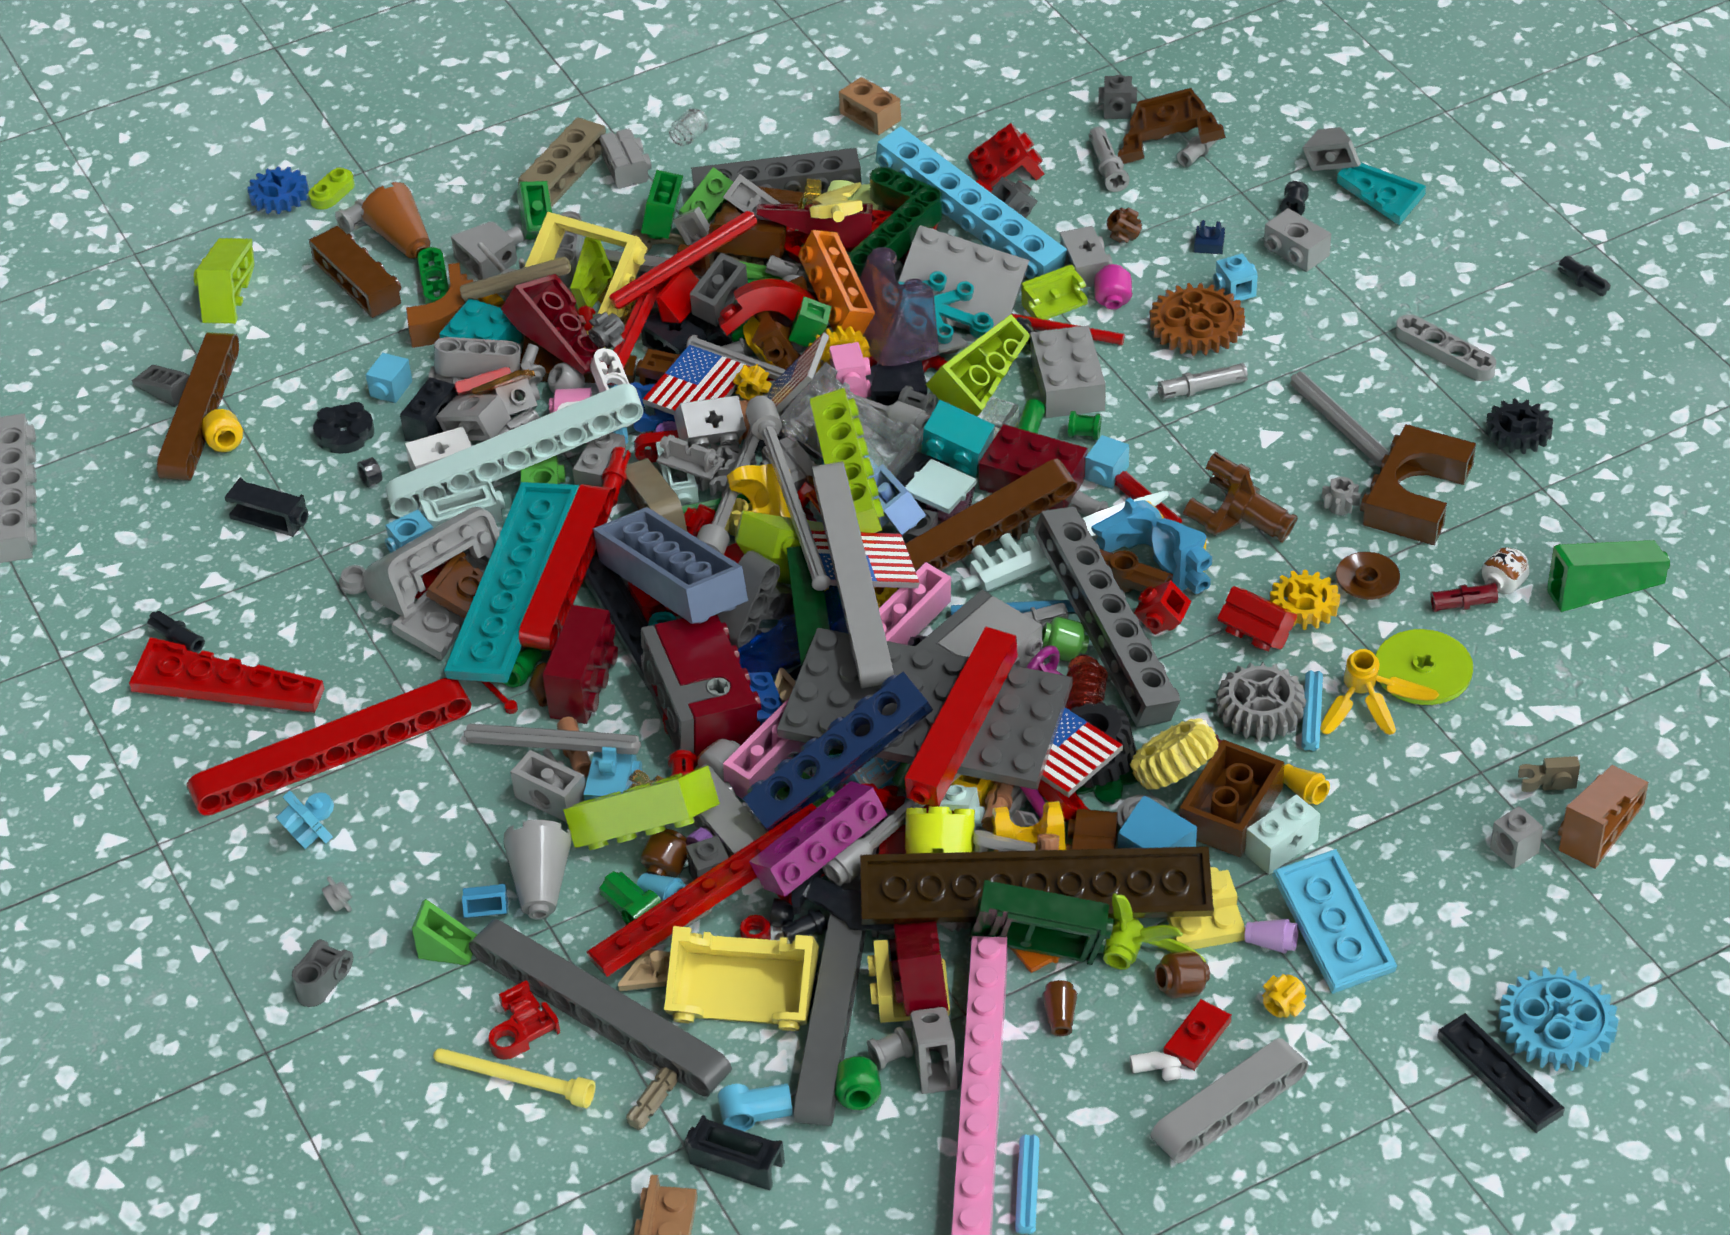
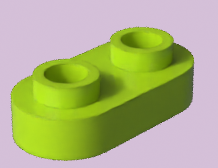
[308,167,355,210]

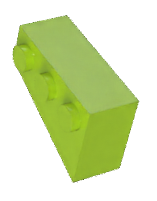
[193,238,255,324]

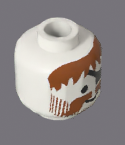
[1481,547,1530,594]

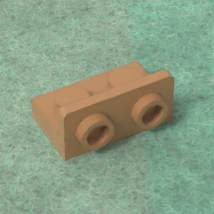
[634,1175,698,1235]

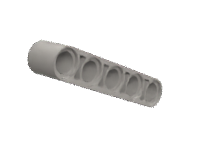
[1151,1038,1309,1163]

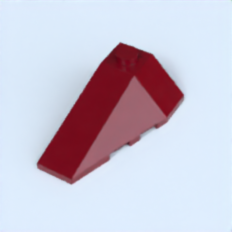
[757,203,873,251]

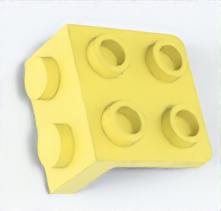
[867,940,950,1023]

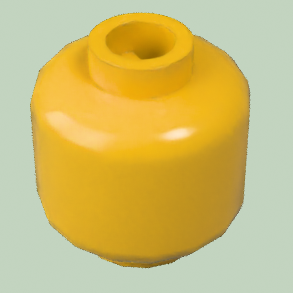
[202,409,243,453]

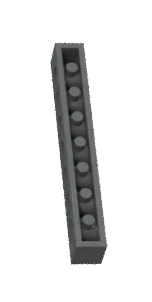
[1033,506,1181,727]

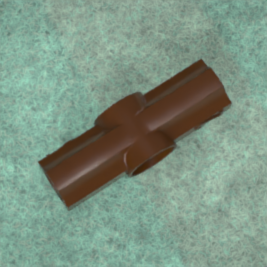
[1100,549,1173,593]

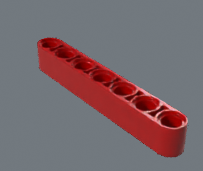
[519,484,614,651]

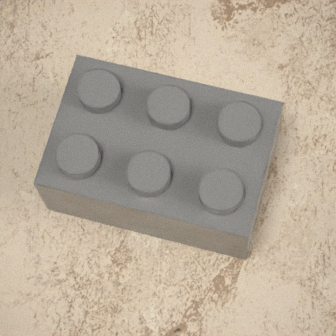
[1030,325,1106,418]

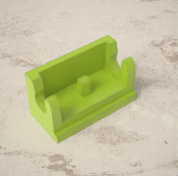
[1021,264,1088,320]

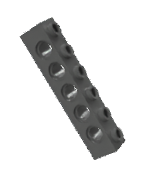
[691,148,862,203]

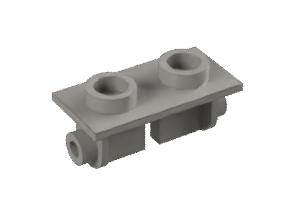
[656,435,725,480]

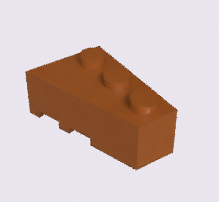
[1558,765,1649,869]

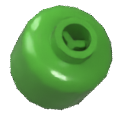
[1042,617,1089,662]

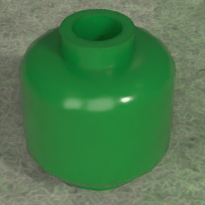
[834,1056,882,1110]

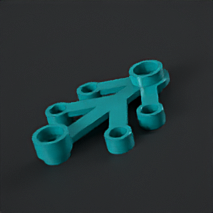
[885,271,994,344]

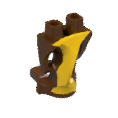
[743,276,819,370]

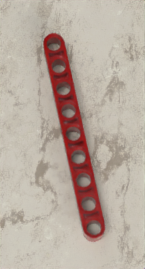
[187,677,472,816]

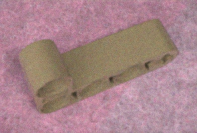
[622,458,687,532]

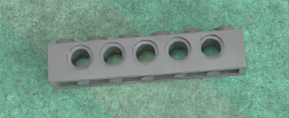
[0,413,37,563]

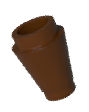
[1042,980,1078,1036]

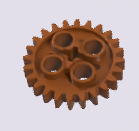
[1149,283,1245,356]

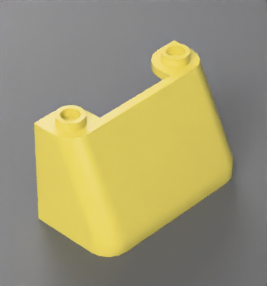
[664,926,819,1031]

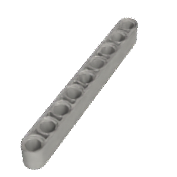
[812,461,894,689]

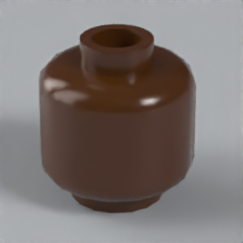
[640,828,688,878]
[1155,951,1210,999]

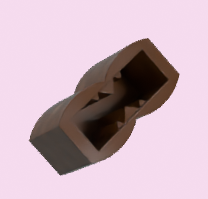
[1066,809,1118,850]

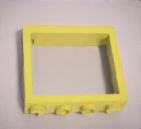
[524,212,647,349]

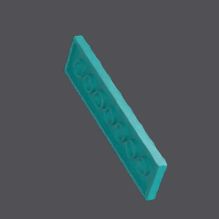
[444,482,579,683]

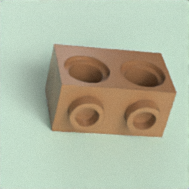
[839,77,901,136]

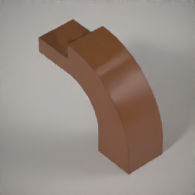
[406,263,476,348]

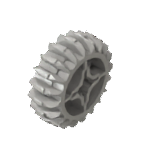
[1216,662,1306,741]

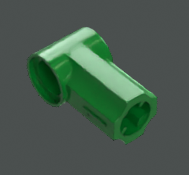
[599,871,662,925]

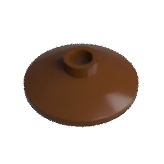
[1336,552,1400,600]

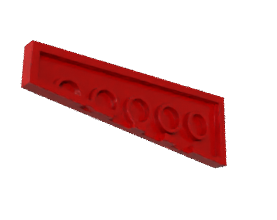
[129,637,325,713]

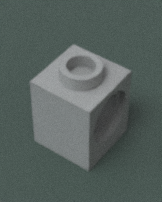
[1490,806,1543,869]

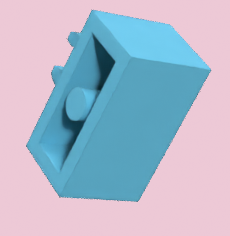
[584,747,642,801]

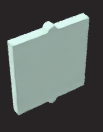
[905,459,977,514]

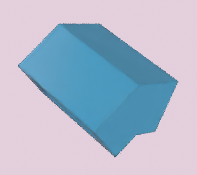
[462,884,509,918]

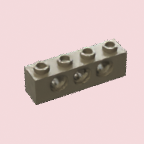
[518,117,606,208]

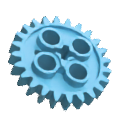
[1498,967,1619,1071]

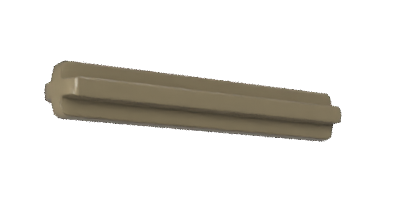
[460,257,571,301]

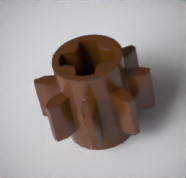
[1107,207,1142,243]

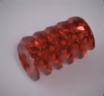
[1065,655,1108,711]

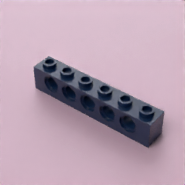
[743,671,933,831]

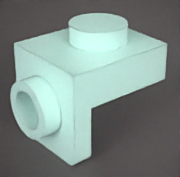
[939,785,985,832]

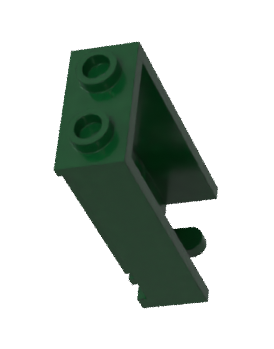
[969,880,1113,965]

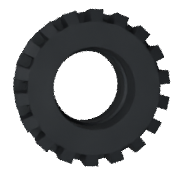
[1071,703,1136,788]

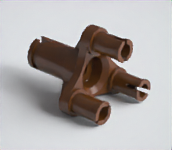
[1183,452,1298,543]

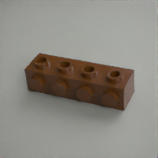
[309,225,401,318]

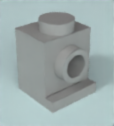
[491,378,540,417]

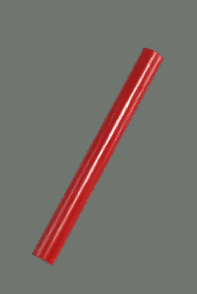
[1011,313,1125,345]

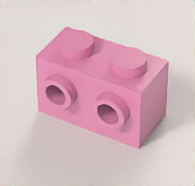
[829,342,871,411]

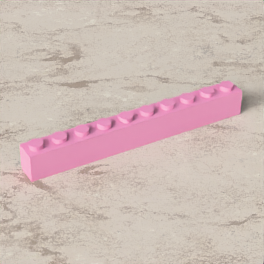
[723,562,951,799]
[952,936,1008,1235]

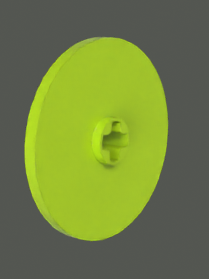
[1376,629,1473,705]

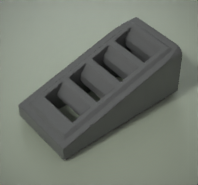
[132,364,189,407]

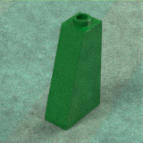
[1547,540,1670,612]

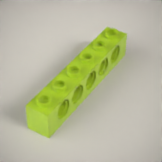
[809,388,884,533]

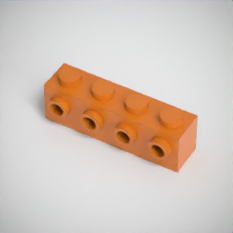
[798,230,875,335]

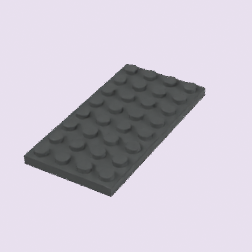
[777,628,1072,790]

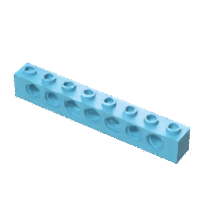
[875,126,1067,279]

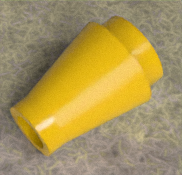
[1283,764,1330,805]

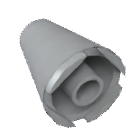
[503,820,572,919]

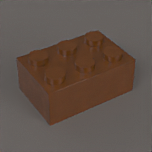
[1179,739,1285,858]

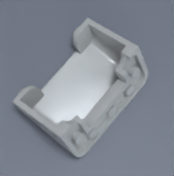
[363,507,500,618]

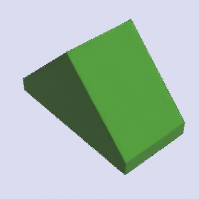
[412,899,477,965]

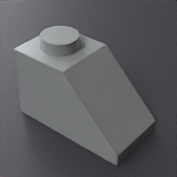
[1302,127,1361,171]

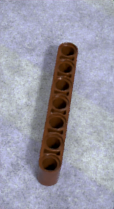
[157,332,239,480]
[897,459,1077,589]

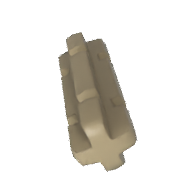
[626,1067,678,1130]

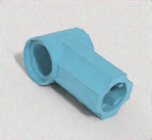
[718,1083,793,1131]

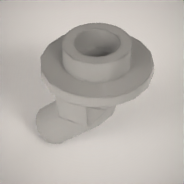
[517,344,546,385]

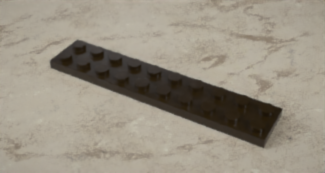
[860,846,1214,925]

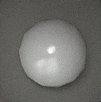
[547,362,585,395]

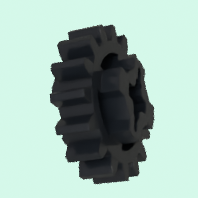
[1485,398,1553,454]

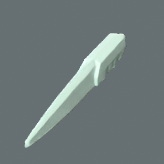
[961,491,1169,592]

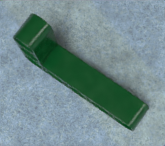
[849,167,942,287]

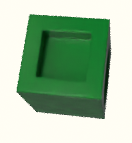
[788,297,832,347]

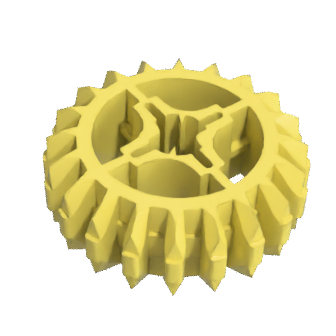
[1130,718,1218,789]

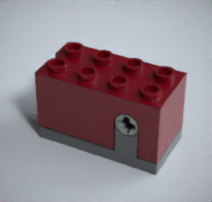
[641,614,761,765]

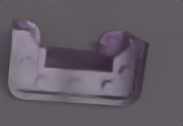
[859,247,939,366]

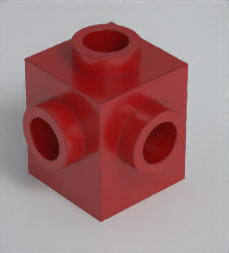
[1134,580,1192,635]

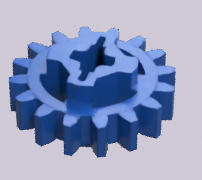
[247,166,309,214]

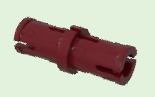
[1430,583,1498,612]

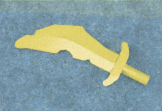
[810,182,863,222]

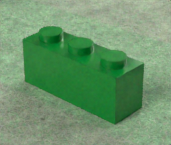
[641,170,684,239]

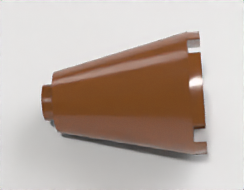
[361,182,431,259]

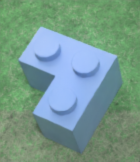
[869,464,926,535]

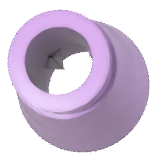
[1245,919,1298,954]

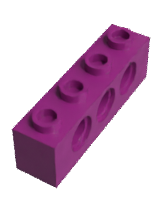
[749,781,887,896]

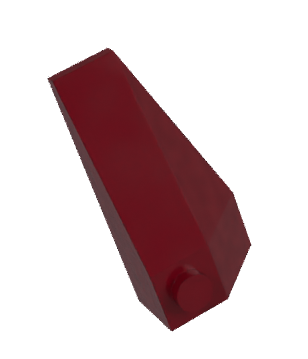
[501,274,603,375]

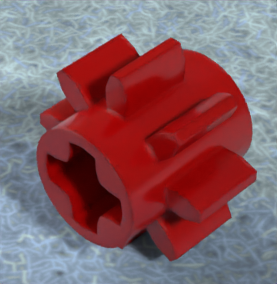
[684,504,716,538]

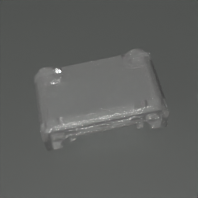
[780,362,923,476]

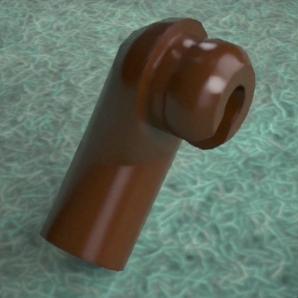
[529,662,548,707]

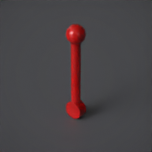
[481,681,518,714]

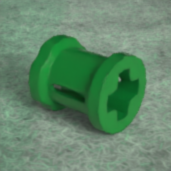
[1068,411,1102,441]

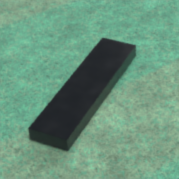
[1437,1013,1565,1133]

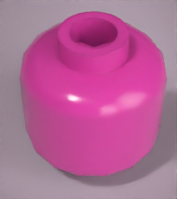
[1094,264,1132,309]

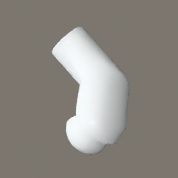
[1129,1051,1182,1081]

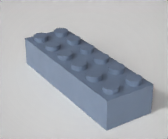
[593,507,748,624]

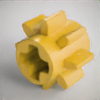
[733,364,772,400]
[1262,974,1307,1018]

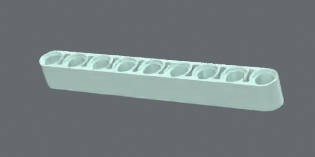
[386,384,643,518]

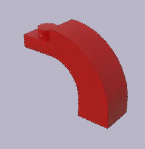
[718,279,816,335]

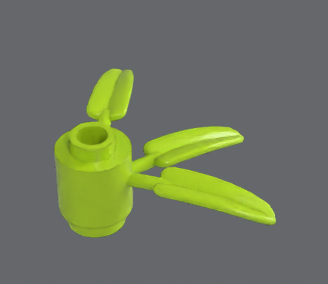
[1103,893,1206,970]

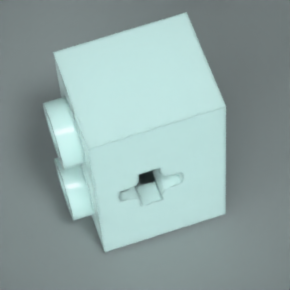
[1245,794,1320,875]

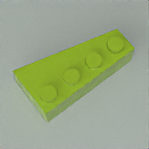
[925,314,1030,416]
[563,765,720,850]

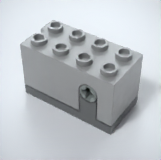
[915,589,1043,668]

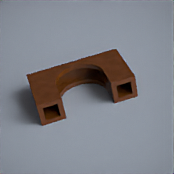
[708,186,804,259]
[1360,424,1476,546]

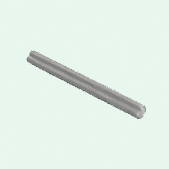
[464,723,641,755]

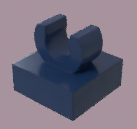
[1194,220,1225,255]

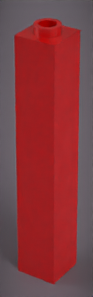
[905,626,1018,807]

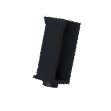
[225,477,309,537]
[685,1115,785,1191]

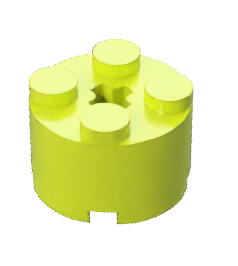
[905,807,975,854]

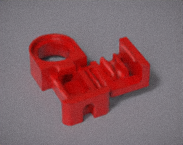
[489,980,561,1060]

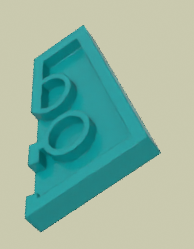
[1337,162,1426,226]

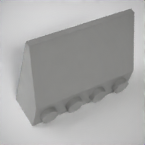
[898,225,1029,330]

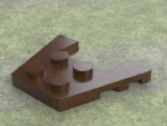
[1118,88,1226,164]

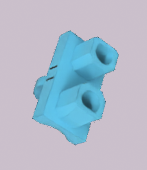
[276,791,334,849]

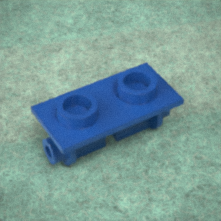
[749,672,783,726]

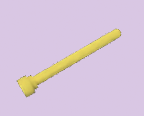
[433,1048,595,1108]

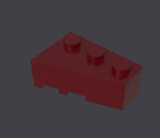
[889,921,949,1017]

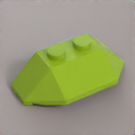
[735,511,825,584]

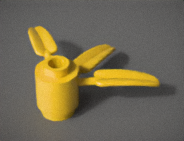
[1320,649,1439,735]

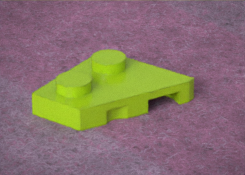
[570,236,614,308]

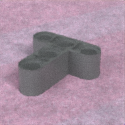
[718,551,795,648]

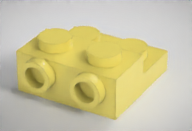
[1167,867,1245,950]

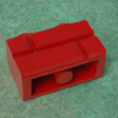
[1217,586,1297,652]

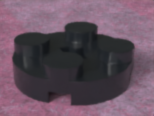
[313,402,375,454]

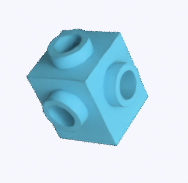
[1213,253,1258,301]

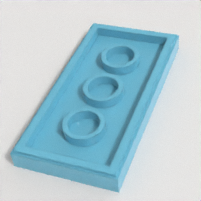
[1272,849,1397,994]

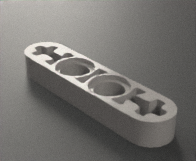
[1396,314,1496,381]

